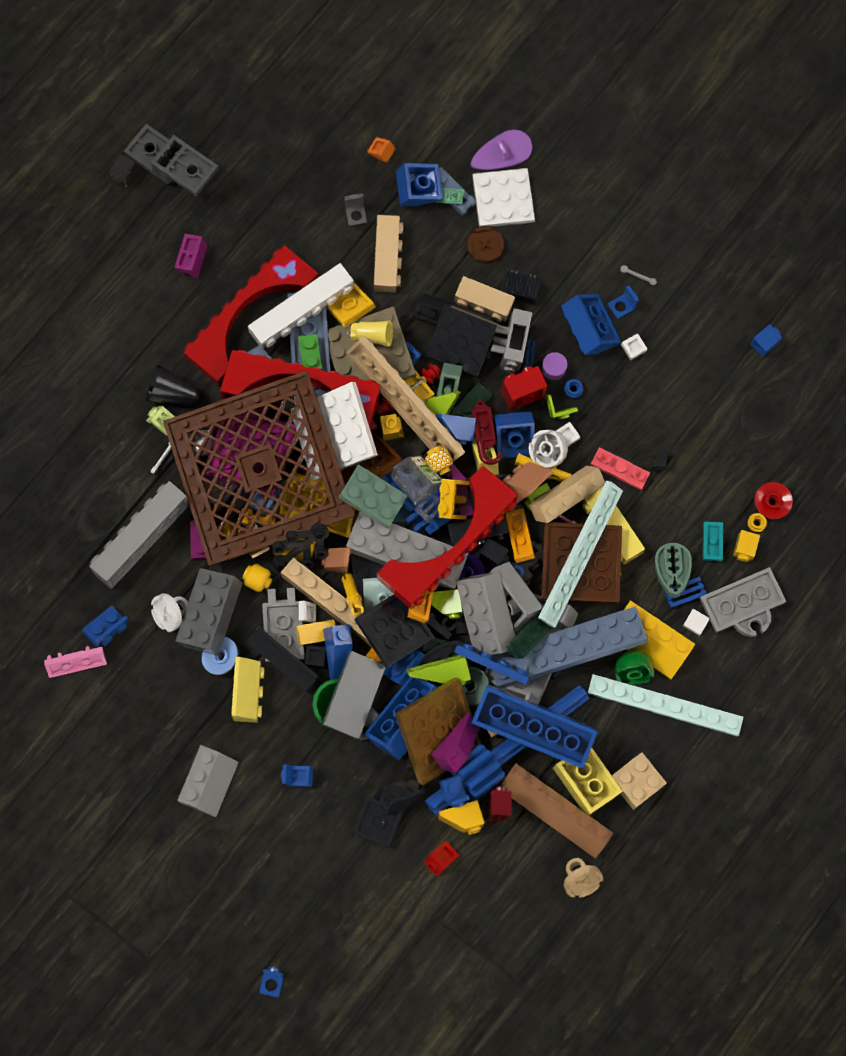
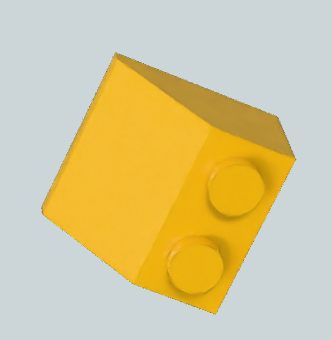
[438,800,484,835]

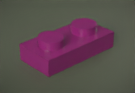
[190,521,206,560]

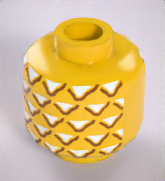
[425,446,453,475]

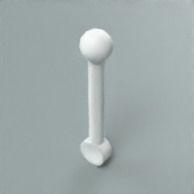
[151,442,172,474]

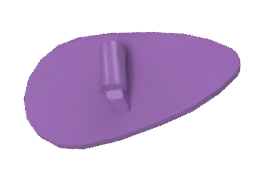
[471,130,532,171]

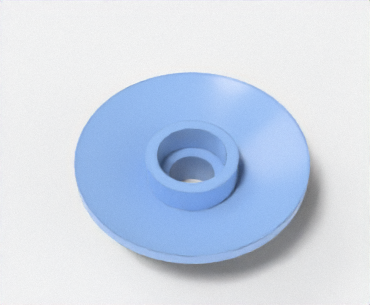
[202,637,238,675]

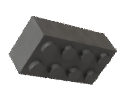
[175,568,242,656]

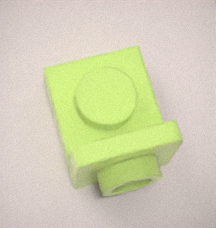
[146,406,174,436]

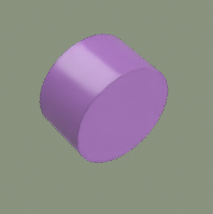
[542,352,567,380]

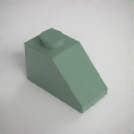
[437,363,463,409]

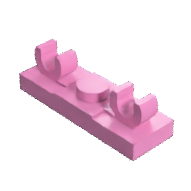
[44,646,107,678]

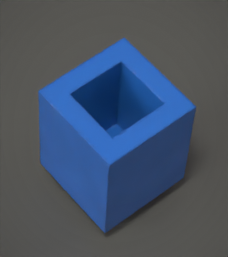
[750,324,783,357]

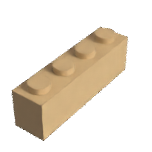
[374,215,403,293]
[528,466,605,523]

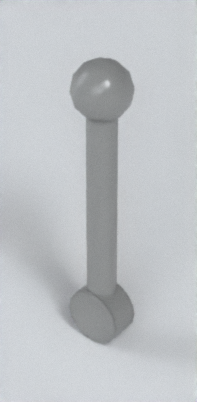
[621,265,657,285]

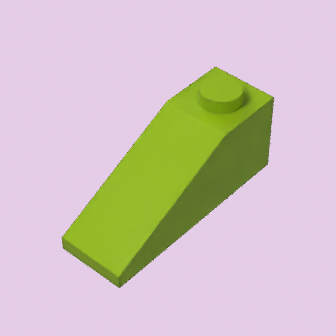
[406,655,471,685]

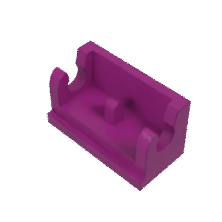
[174,234,208,279]

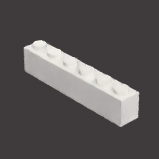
[248,263,354,349]

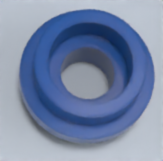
[564,379,583,398]

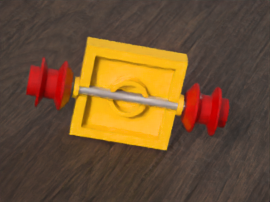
[375,364,441,416]

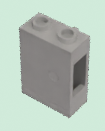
[491,309,532,374]

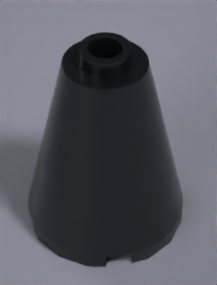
[145,364,200,406]

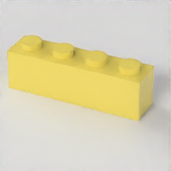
[582,486,645,565]

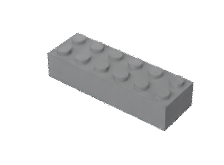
[90,481,189,589]
[346,512,469,590]

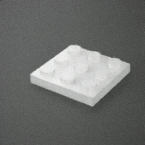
[473,168,535,228]

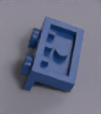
[82,606,128,648]
[383,650,425,686]

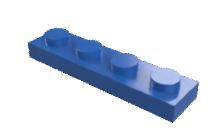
[455,643,532,685]

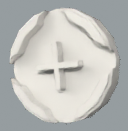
[151,593,188,632]

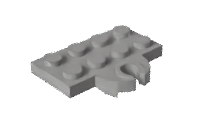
[700,567,786,637]

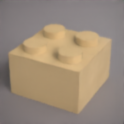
[612,752,667,810]

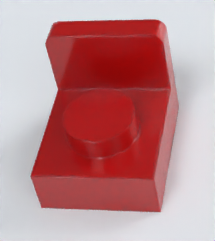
[424,841,459,876]

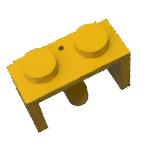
[438,479,469,520]

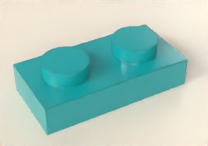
[702,522,723,561]

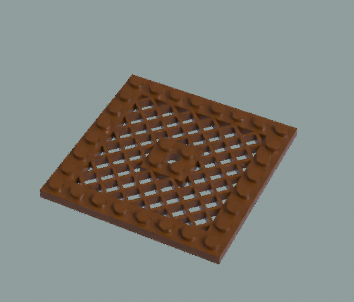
[163,370,356,566]

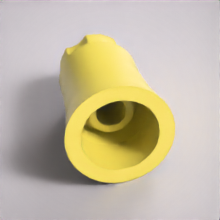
[350,320,393,347]

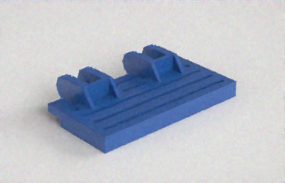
[381,464,453,535]

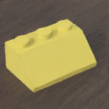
[232,657,265,723]
[553,748,622,815]

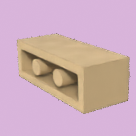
[454,276,515,323]

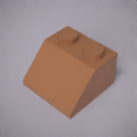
[502,462,553,503]

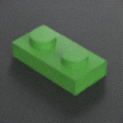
[298,334,322,370]

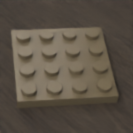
[323,306,417,381]

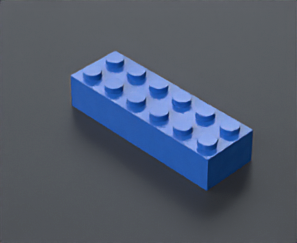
[472,684,599,769]

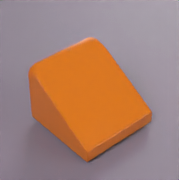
[367,137,395,163]

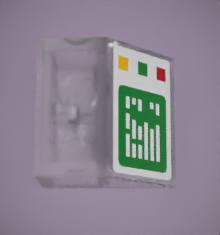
[391,455,442,505]

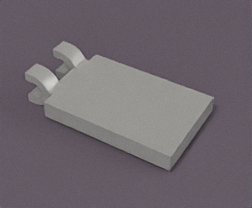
[262,588,305,662]

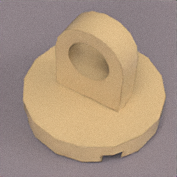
[564,858,603,898]

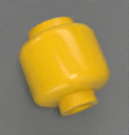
[242,564,272,592]

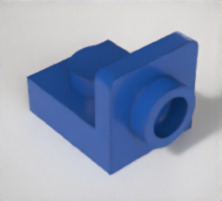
[439,775,470,808]

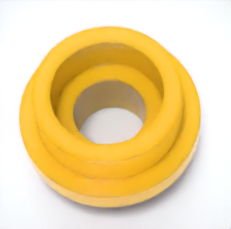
[748,513,767,532]

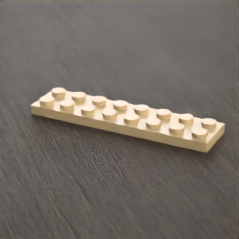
[346,335,465,461]

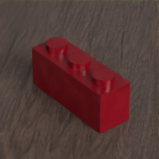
[488,787,512,821]

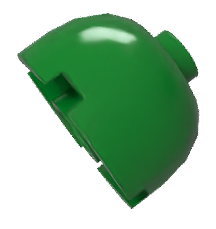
[615,649,654,685]

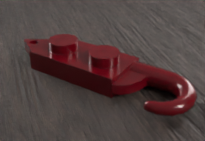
[472,399,502,465]

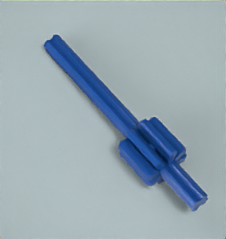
[425,685,590,815]

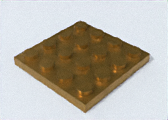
[395,677,481,785]

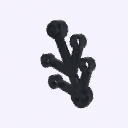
[272,523,329,572]

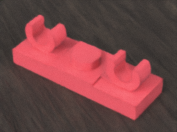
[590,447,650,490]

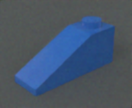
[323,624,353,680]

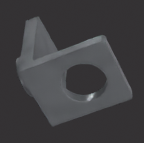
[345,194,367,226]

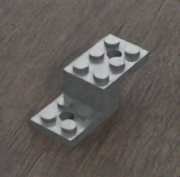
[124,124,219,196]

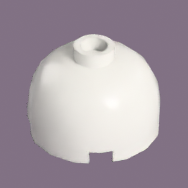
[529,430,568,468]

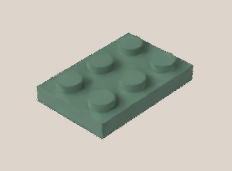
[338,464,408,529]

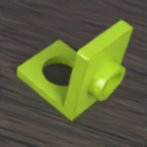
[545,394,578,419]

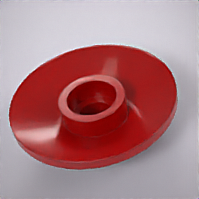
[754,482,793,519]

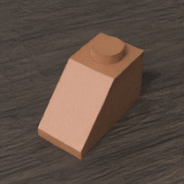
[322,548,351,574]

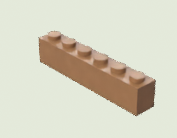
[500,764,613,858]

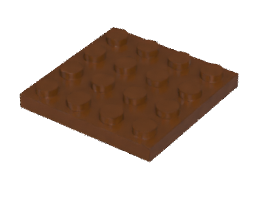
[541,522,622,603]

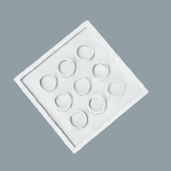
[290,382,378,480]

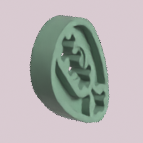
[654,543,692,598]

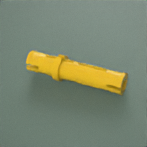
[515,453,572,482]
[342,573,364,616]

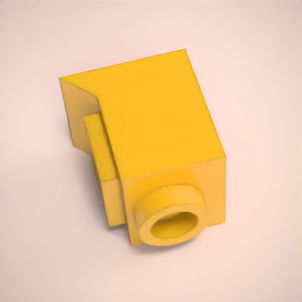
[380,414,404,441]

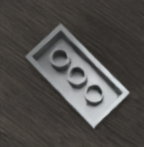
[456,572,518,655]

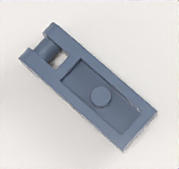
[439,167,476,215]

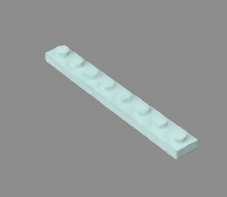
[538,481,623,628]
[587,674,743,737]

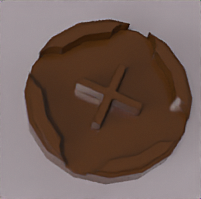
[467,227,504,263]

